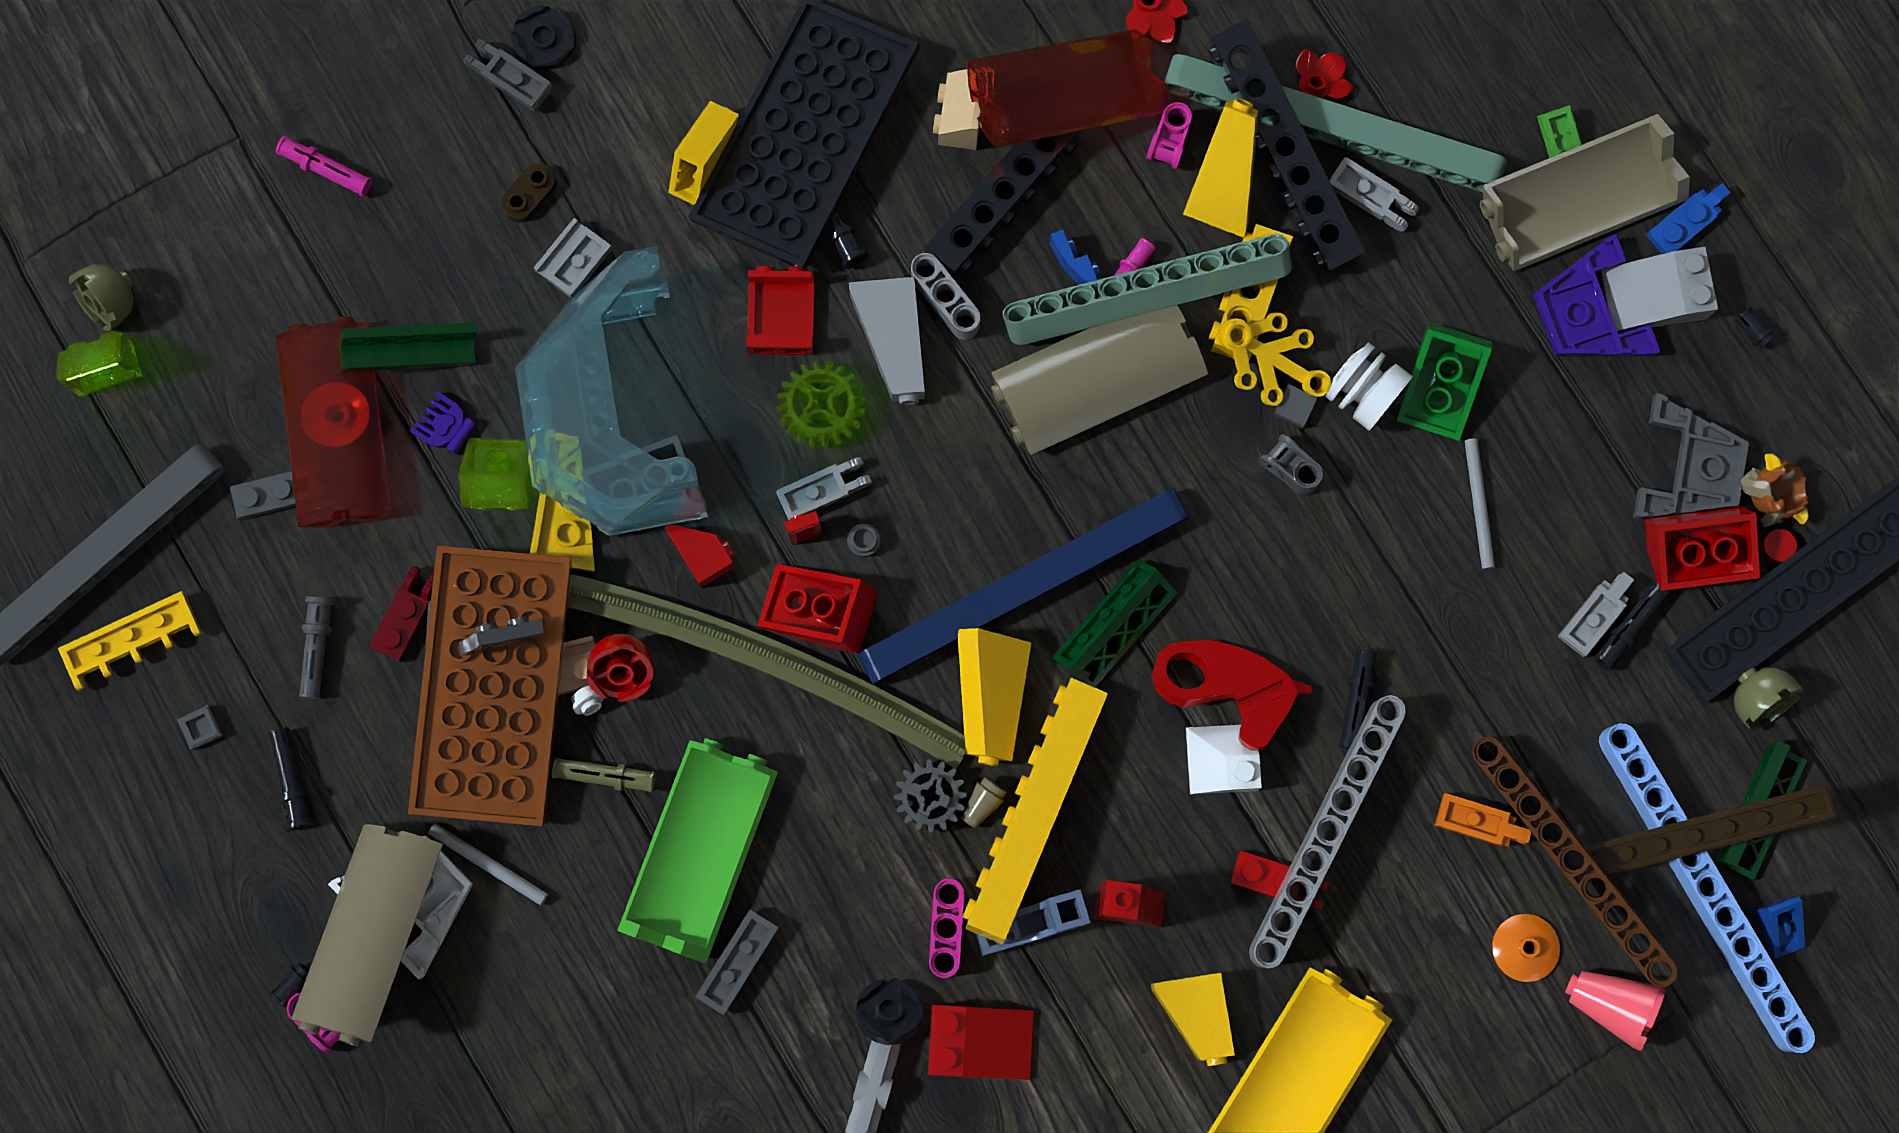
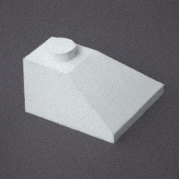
[1186,725,1262,795]

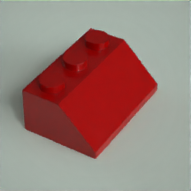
[1645,507,1760,591]

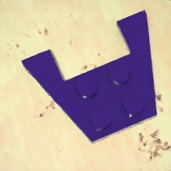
[1533,234,1660,356]

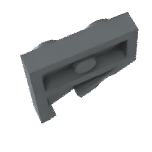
[459,616,544,656]

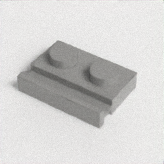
[534,218,612,299]

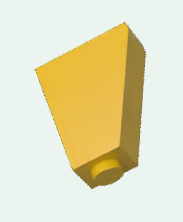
[668,101,739,205]
[1151,973,1235,1066]

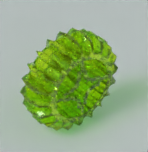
[777,361,865,449]

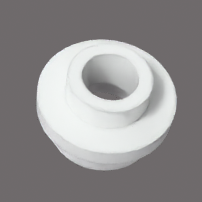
[571,685,604,716]

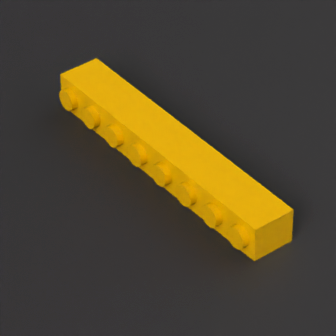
[963,678,1108,945]

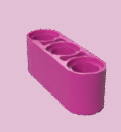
[929,879,964,978]

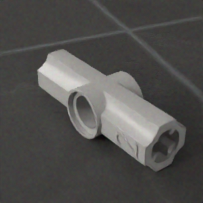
[845,1041,901,1133]

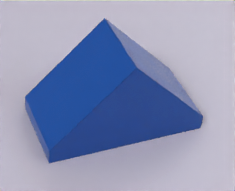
[1753,896,1805,959]

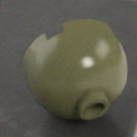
[69,264,134,331]
[1733,667,1804,731]

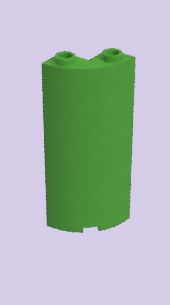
[617,738,778,963]

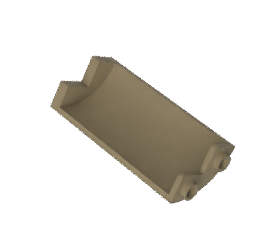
[1480,114,1690,271]
[991,305,1208,455]
[291,824,443,1046]

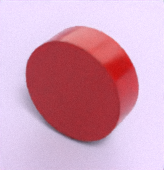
[1761,529,1797,563]

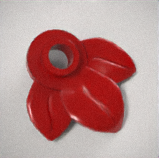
[1126,0,1188,44]
[1295,49,1353,100]

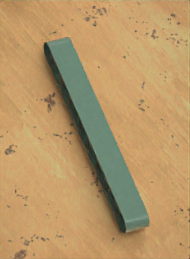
[1003,234,1292,345]

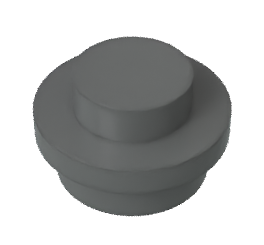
[847,524,880,557]

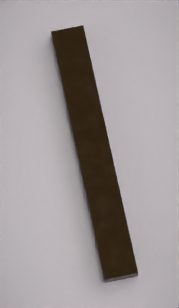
[1559,784,1837,887]

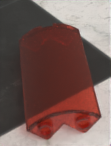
[967,29,1168,147]
[276,317,392,528]

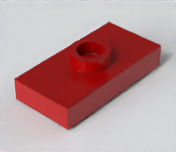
[784,511,822,545]

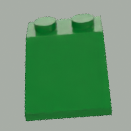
[1397,322,1492,441]

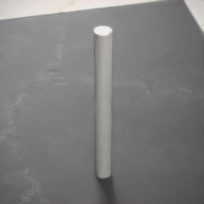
[1464,439,1495,570]
[428,823,548,906]

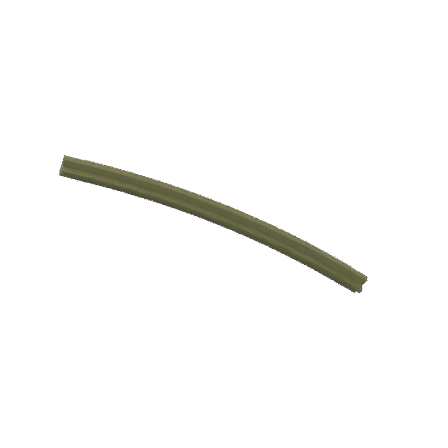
[567,574,966,770]

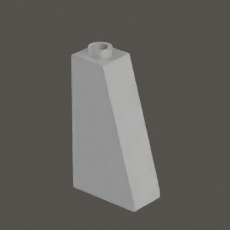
[849,277,925,405]

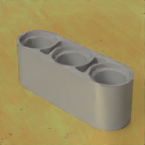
[911,253,980,340]

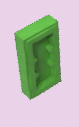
[1537,105,1582,158]

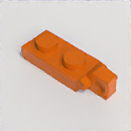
[1434,793,1531,847]

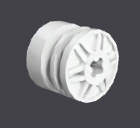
[1325,342,1413,431]

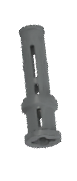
[299,596,336,699]

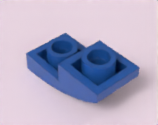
[1049,230,1102,285]

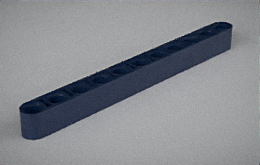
[858,487,1190,686]

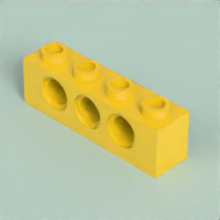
[1208,224,1293,360]

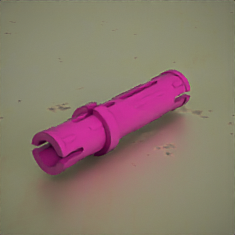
[276,135,372,197]

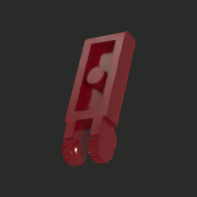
[369,565,434,662]

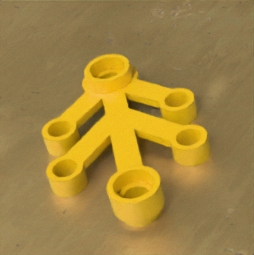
[1219,313,1331,406]

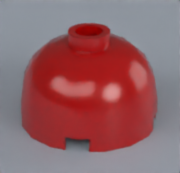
[586,634,654,702]

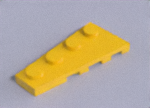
[530,431,595,573]

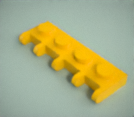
[58,591,202,691]

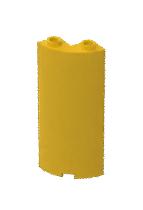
[1208,968,1392,1133]

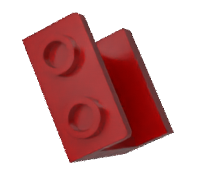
[746,266,815,356]

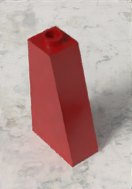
[1094,880,1166,928]

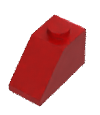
[664,524,736,588]

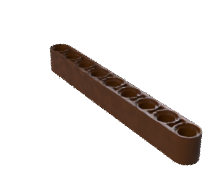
[1473,737,1678,987]

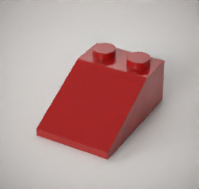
[757,564,878,654]
[928,1005,1034,1080]

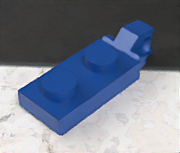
[1645,183,1731,254]

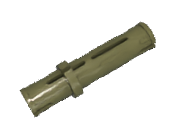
[552,757,656,793]

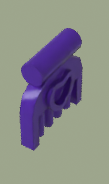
[409,391,477,455]

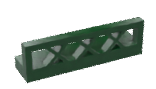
[338,323,477,372]
[1052,559,1177,688]
[1714,740,1807,881]

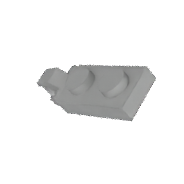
[1557,572,1634,657]

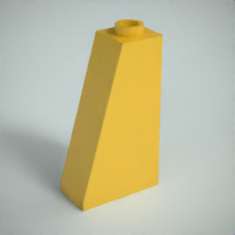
[1183,98,1259,238]
[958,628,1031,766]

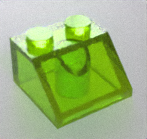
[56,331,142,397]
[458,438,535,510]

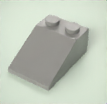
[1600,247,1718,333]

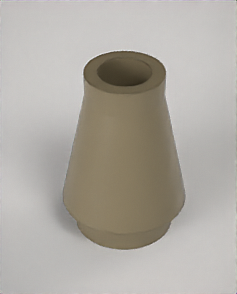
[961,777,1007,829]

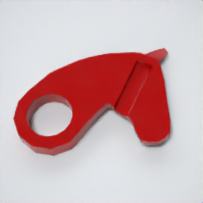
[1151,640,1312,751]

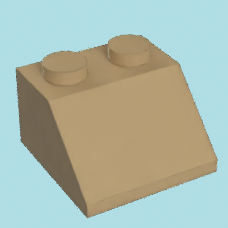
[933,66,987,150]

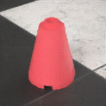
[1565,971,1667,1051]

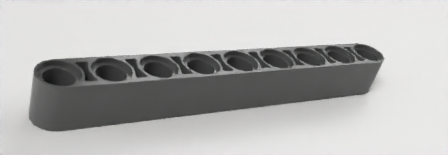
[0,443,225,665]

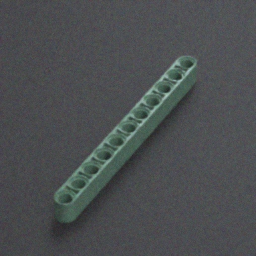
[1163,54,1507,192]

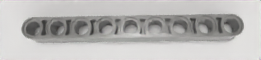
[1249,695,1406,968]

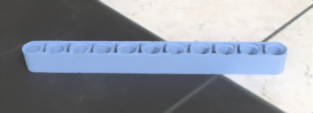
[1599,723,1815,1053]

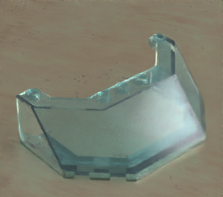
[515,246,708,536]

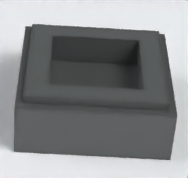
[1273,384,1317,429]
[177,705,224,750]

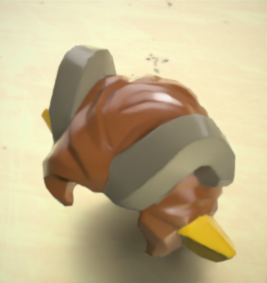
[1741,453,1809,527]

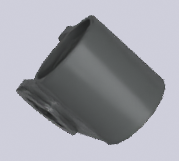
[1259,434,1323,495]

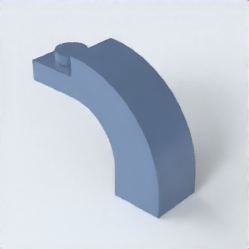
[976,889,1090,956]

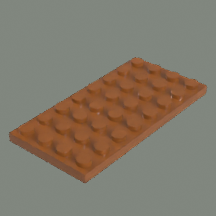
[408,546,572,826]

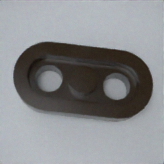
[501,163,556,223]

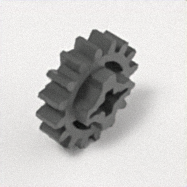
[894,760,967,834]

